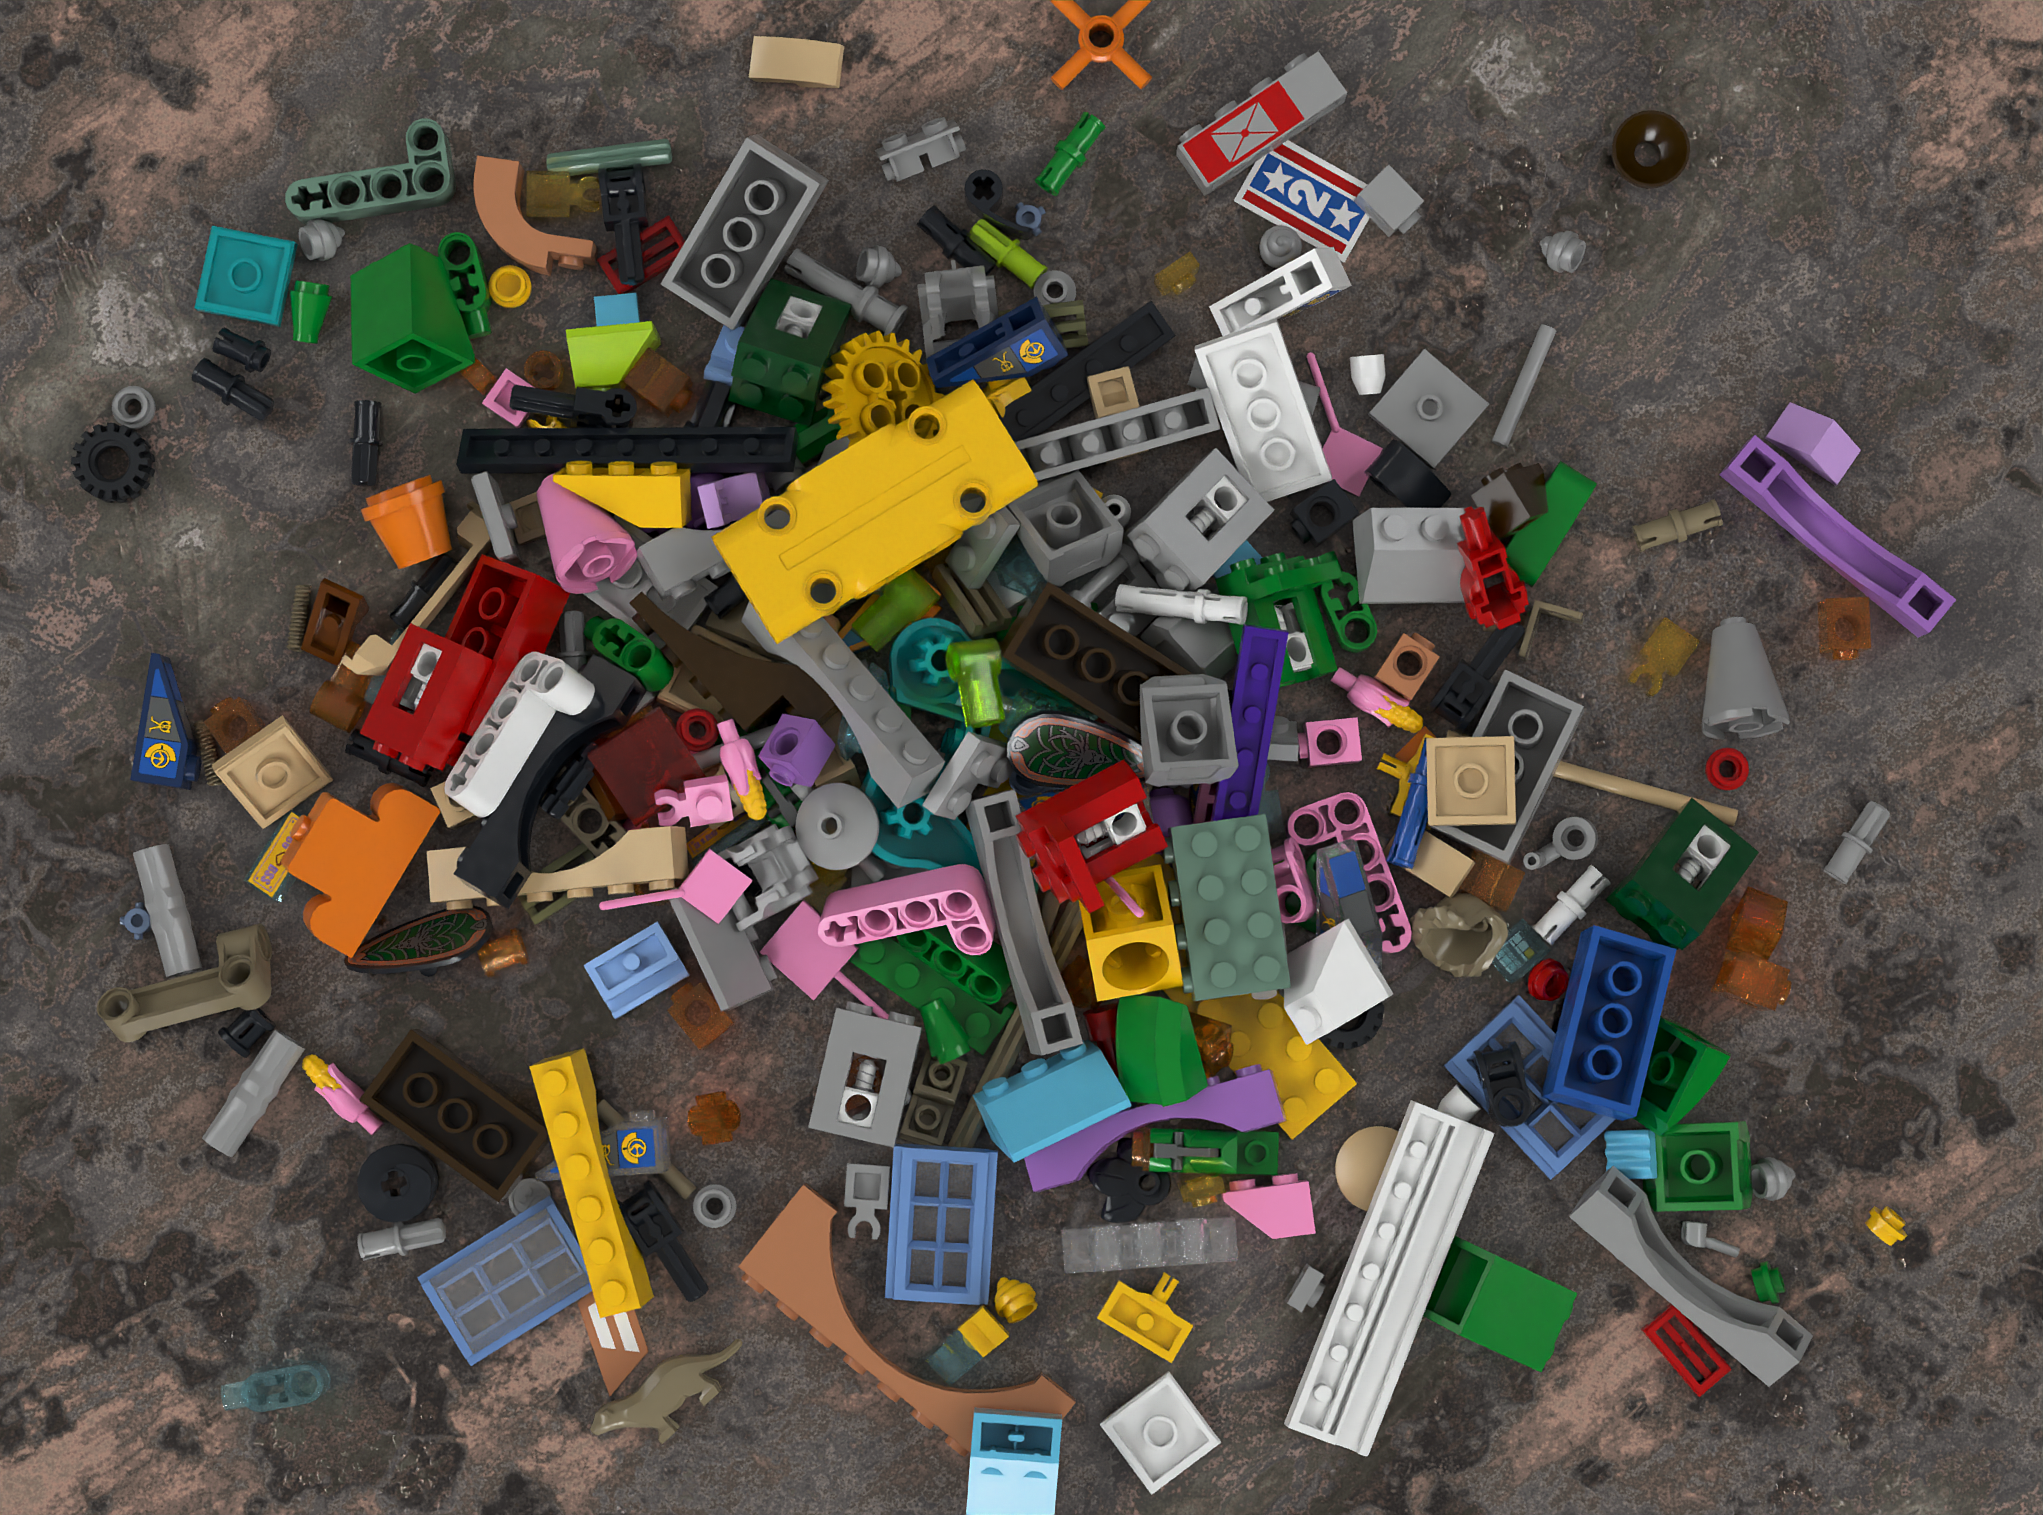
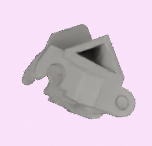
[917,260,999,358]
[718,824,819,932]

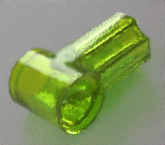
[851,568,940,653]
[946,638,1006,729]

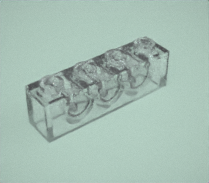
[1061,1215,1239,1274]

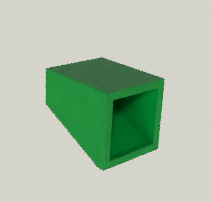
[1423,1236,1578,1372]

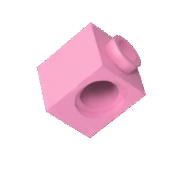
[1298,717,1362,768]

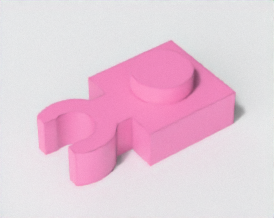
[654,774,734,827]

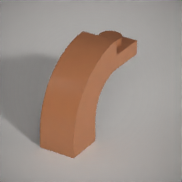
[473,155,598,276]

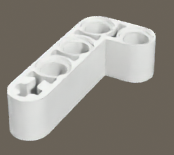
[444,652,595,818]

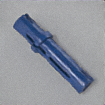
[1386,738,1428,869]

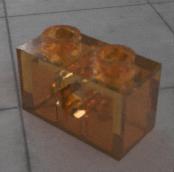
[1711,951,1792,1011]

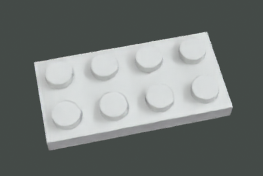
[1195,318,1332,502]

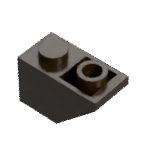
[1471,462,1548,539]

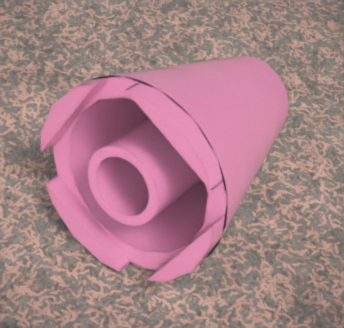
[536,473,637,594]

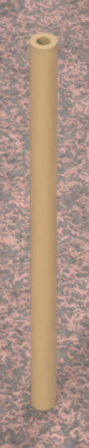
[1446,730,1738,826]

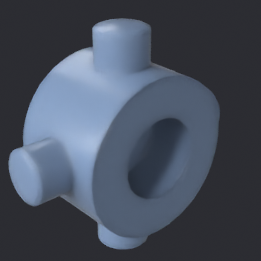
[1015,202,1046,236]
[120,902,151,940]

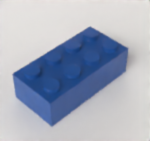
[1541,925,1677,1121]

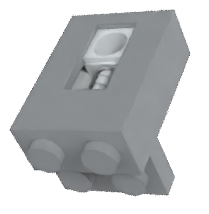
[1122,448,1274,592]
[808,1001,923,1148]

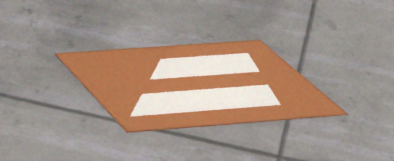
[577,1291,648,1397]

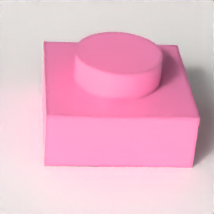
[482,368,535,428]

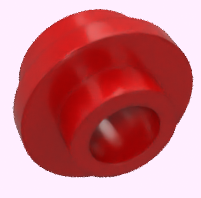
[675,708,719,752]
[1705,748,1749,791]
[1528,958,1569,1001]

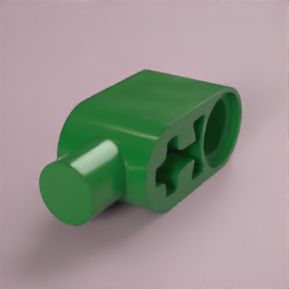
[438,232,492,339]
[1318,551,1377,653]
[584,616,674,692]

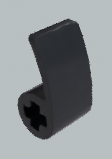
[964,169,1033,240]
[1365,439,1451,508]

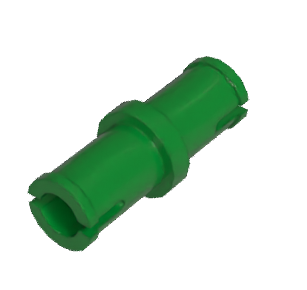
[1035,112,1106,196]

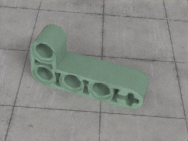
[285,118,456,224]

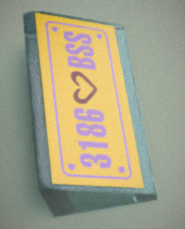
[244,809,301,903]
[686,811,770,866]

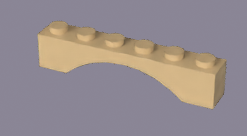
[427,826,689,910]

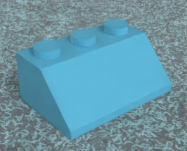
[973,1040,1132,1163]

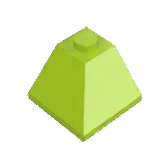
[566,321,661,392]

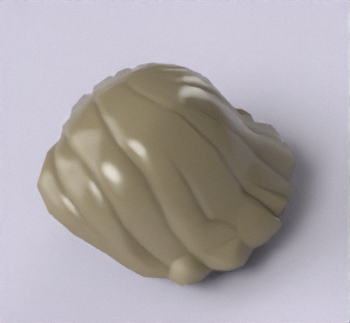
[1409,892,1508,977]

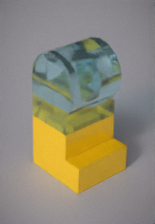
[925,1304,1009,1386]

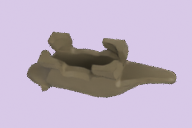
[590,1339,743,1444]

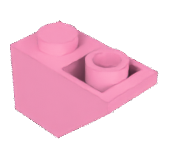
[1221,1173,1316,1239]

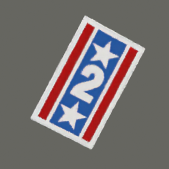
[1234,140,1369,262]

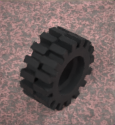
[71,423,155,503]

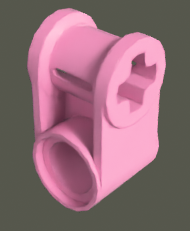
[1271,837,1317,924]

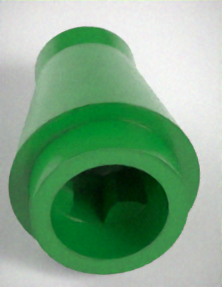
[290,280,333,344]
[918,997,971,1065]

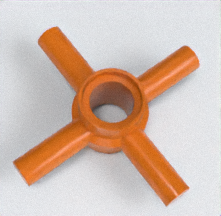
[1050,0,1152,90]

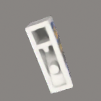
[1209,247,1351,336]

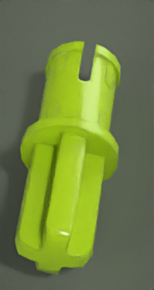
[969,219,1048,289]

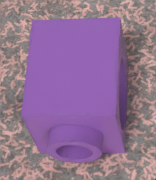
[758,714,836,787]

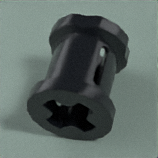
[218,1008,277,1058]

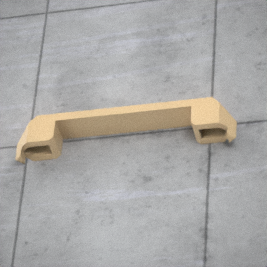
[341,501,492,676]

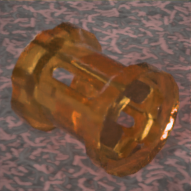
[477,927,530,978]

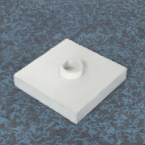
[1100,1371,1221,1495]

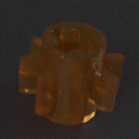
[1061,955,1107,1010]
[687,1091,741,1146]

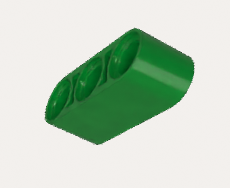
[1505,461,1597,587]
[896,925,1012,1004]

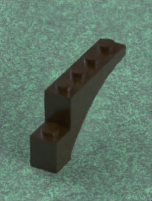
[629,592,840,734]

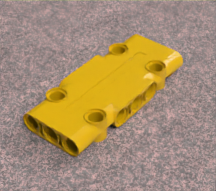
[711,379,1039,644]

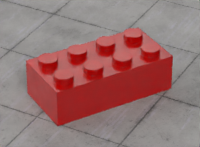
[445,554,570,737]

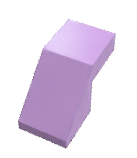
[697,472,771,529]

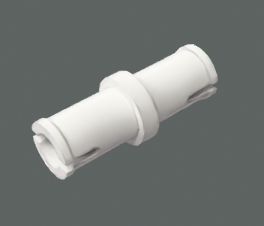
[1532,865,1611,946]

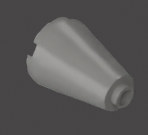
[1702,617,1790,740]

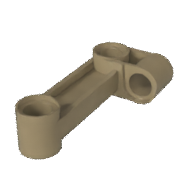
[96,923,272,1042]

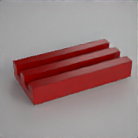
[597,215,685,294]
[1640,1304,1732,1397]

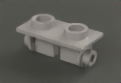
[875,117,966,182]

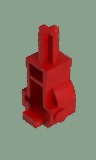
[1457,506,1529,630]

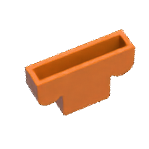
[281,783,441,958]

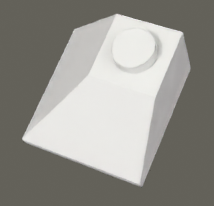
[1284,919,1393,1045]

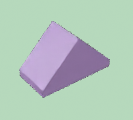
[1765,402,1861,486]

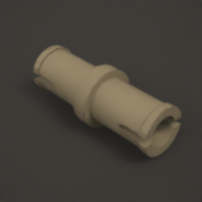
[1632,499,1723,552]

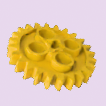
[822,331,945,448]

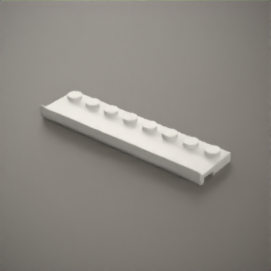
[1284,1100,1495,1456]

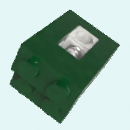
[728,278,852,427]
[1605,798,1759,950]

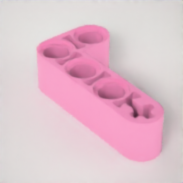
[1285,792,1412,954]
[817,864,996,955]

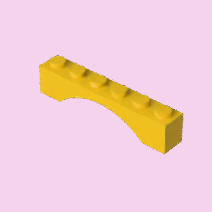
[529,1048,654,1318]

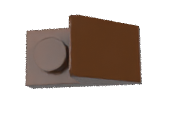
[301,578,369,667]

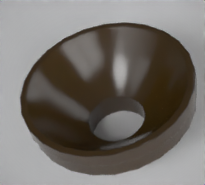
[1611,110,1690,189]

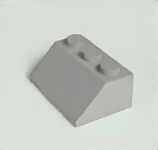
[1352,508,1493,604]
[669,886,777,1011]

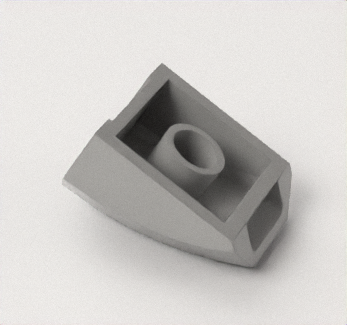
[1006,470,1124,587]
[1140,584,1238,680]
[1140,674,1239,787]

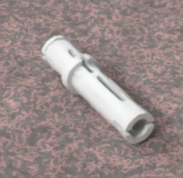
[1115,584,1248,625]

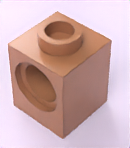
[1373,633,1440,701]

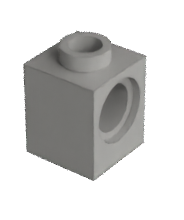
[1354,165,1424,237]

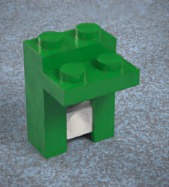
[1215,552,1342,688]

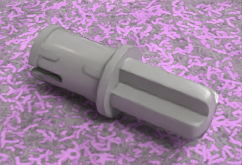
[556,611,591,671]
[1823,801,1890,885]
[357,1218,446,1261]

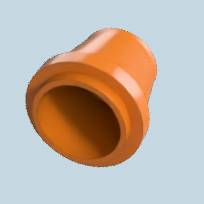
[360,475,453,569]

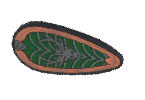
[1007,710,1145,789]
[344,906,493,977]

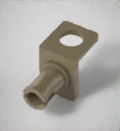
[1483,600,1584,662]

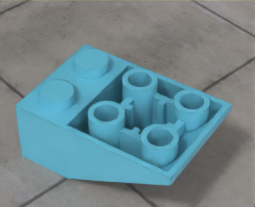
[966,1407,1062,1515]

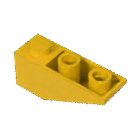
[553,461,692,528]

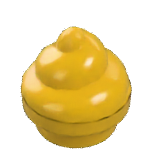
[995,1277,1038,1323]

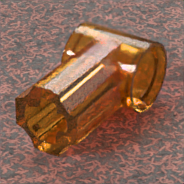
[309,641,376,733]

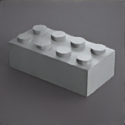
[661,134,829,330]
[1430,670,1584,867]

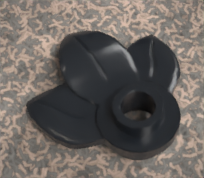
[1086,1138,1171,1223]

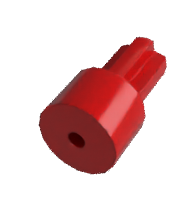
[1083,1003,1118,1077]

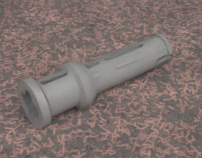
[784,248,909,336]

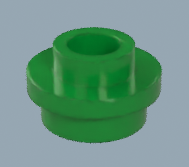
[1751,1261,1786,1304]

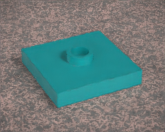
[195,226,298,327]

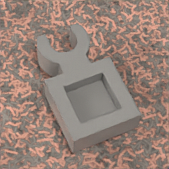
[844,1163,891,1240]

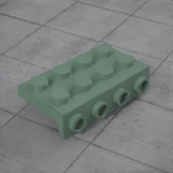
[1162,814,1291,1001]

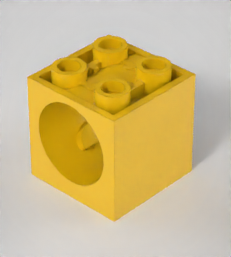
[1079,864,1183,1002]

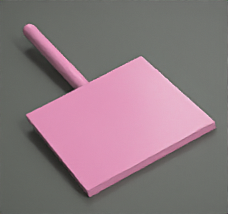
[760,900,889,1019]

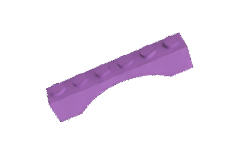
[1719,435,1956,638]
[1024,1064,1287,1192]

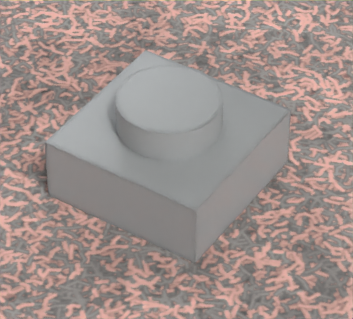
[1284,1263,1326,1312]

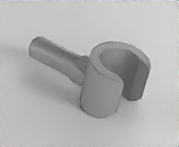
[1681,1221,1740,1258]

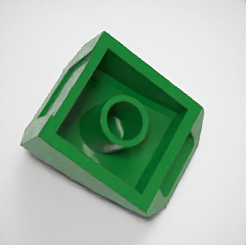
[1115,995,1208,1107]
[1633,1016,1731,1136]
[1643,1121,1753,1212]

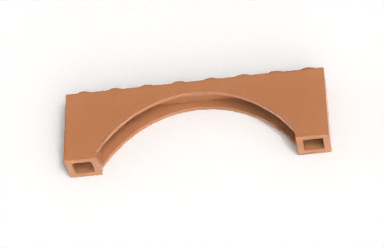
[738,1183,1076,1457]

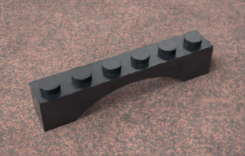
[453,654,647,909]

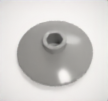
[795,783,879,870]

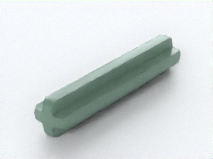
[546,139,672,178]

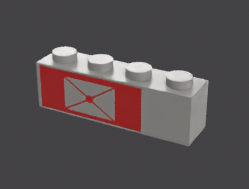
[1176,51,1347,196]

